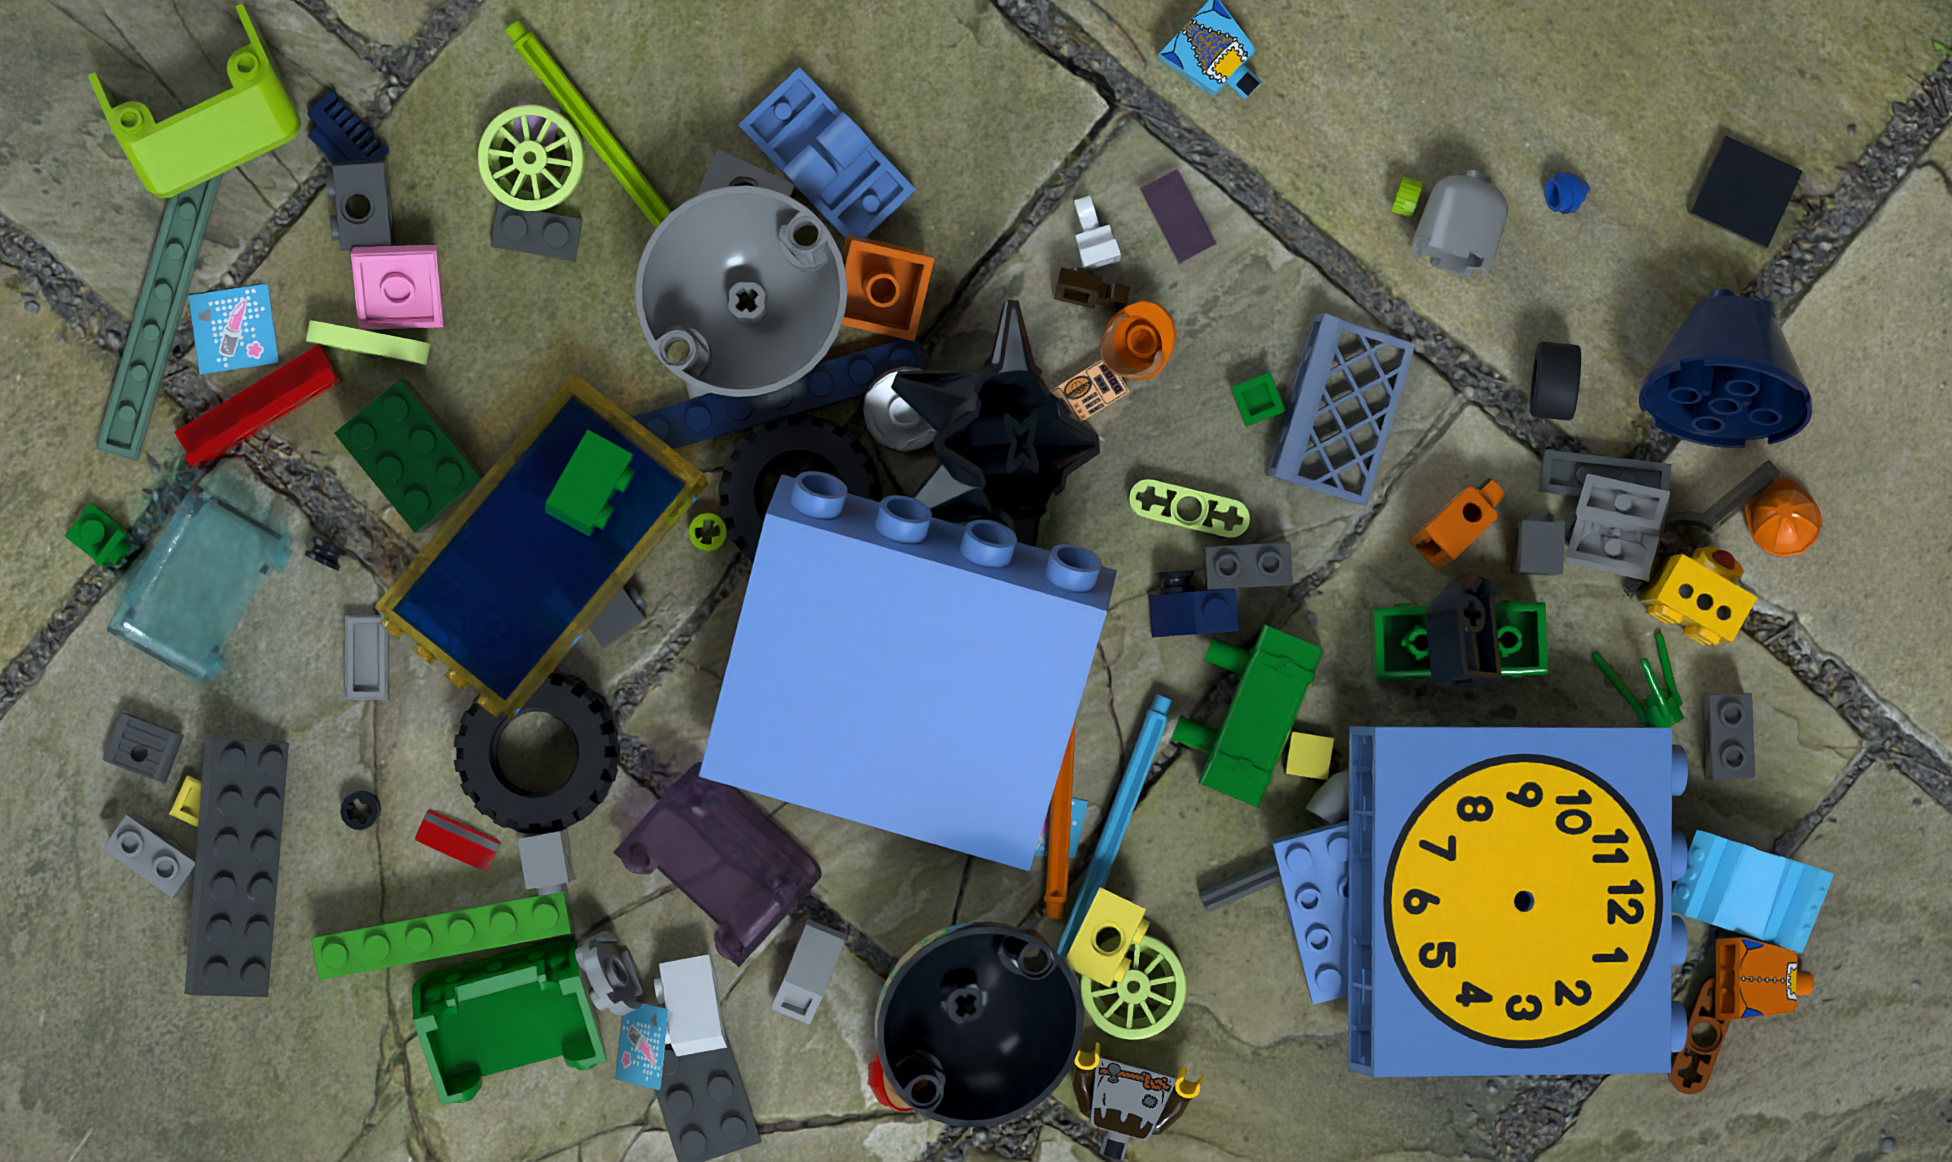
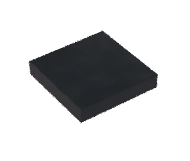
[1689,136,1803,249]

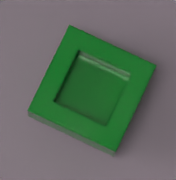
[1230,372,1285,427]

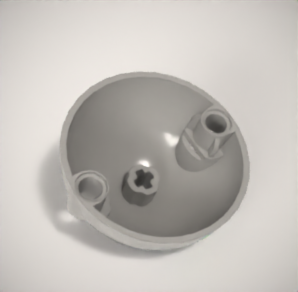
[635,186,847,397]

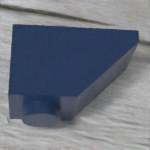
[1149,589,1239,638]

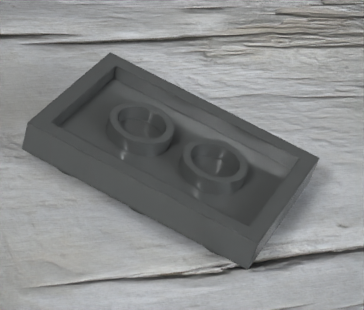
[654,1024,762,1162]

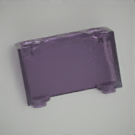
[613,762,822,967]

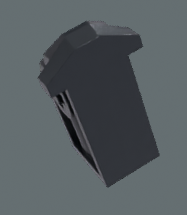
[1426,572,1502,688]

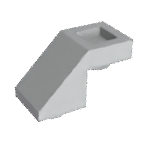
[771,919,847,1025]

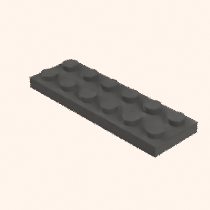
[184,737,289,997]

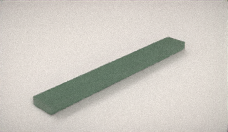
[95,173,224,461]

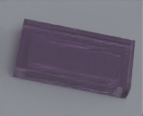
[1140,169,1217,265]

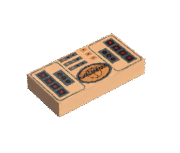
[1050,360,1130,423]

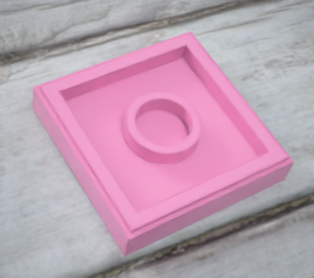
[351,244,445,330]

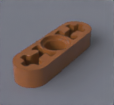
[1668,975,1731,1095]

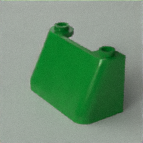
[412,938,607,1105]

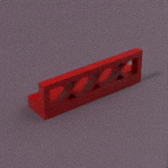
[174,344,343,469]

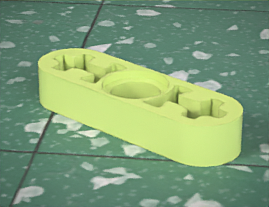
[306,320,430,365]
[1129,479,1250,538]

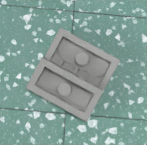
[1566,474,1671,582]

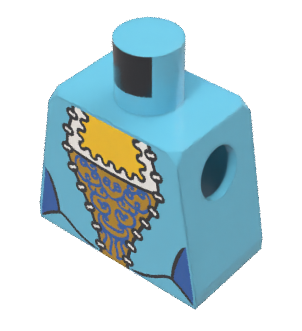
[1157,0,1262,100]

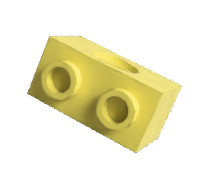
[1065,887,1150,988]

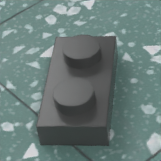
[491,204,583,262]

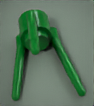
[1591,632,1684,728]

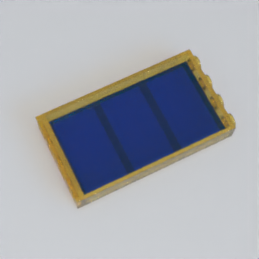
[375,372,708,720]

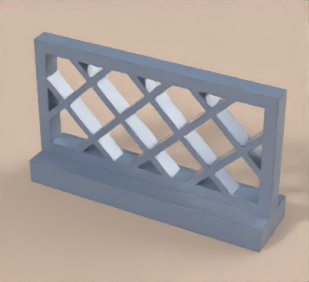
[1266,313,1416,506]

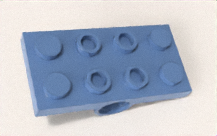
[738,67,916,239]
[1271,820,1349,1004]

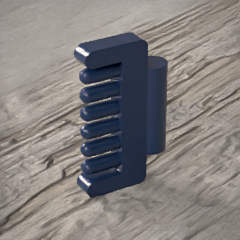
[308,91,390,164]

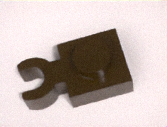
[1054,267,1131,312]

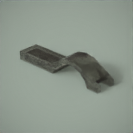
[1623,460,1780,599]

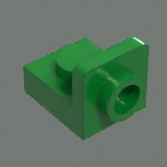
[64,503,133,568]

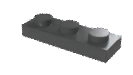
[1538,449,1672,497]

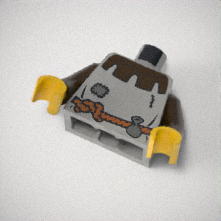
[1072,1042,1204,1160]

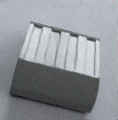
[103,712,184,783]

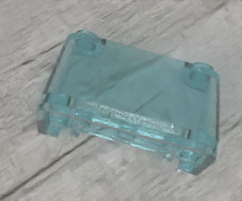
[107,485,293,685]

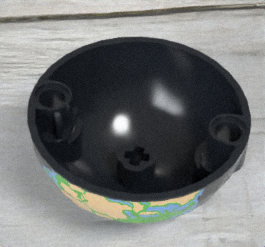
[875,921,1084,1127]

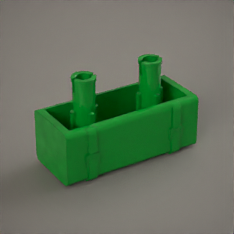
[1369,600,1548,682]
[1171,624,1325,808]

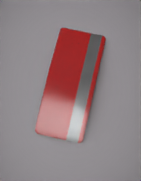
[415,810,500,872]

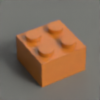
[841,234,934,341]

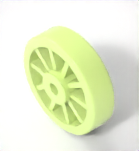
[477,104,586,211]
[1080,934,1187,1040]

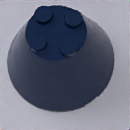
[1639,289,1813,448]

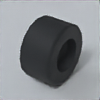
[1530,342,1581,421]

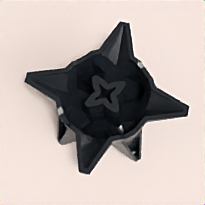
[891,300,1100,548]

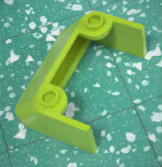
[88,3,301,199]

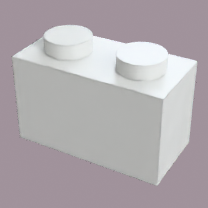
[654,954,727,1056]

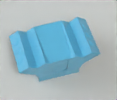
[1672,830,1834,953]

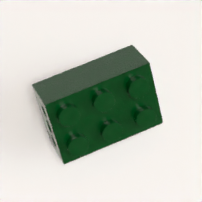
[334,379,488,533]

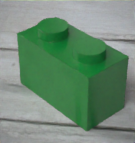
[545,430,636,537]

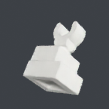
[1074,195,1121,270]

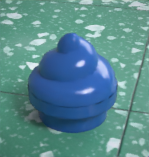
[1544,171,1590,214]

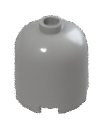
[1409,170,1509,278]

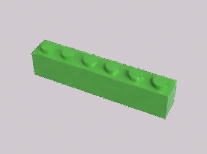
[311,889,575,980]

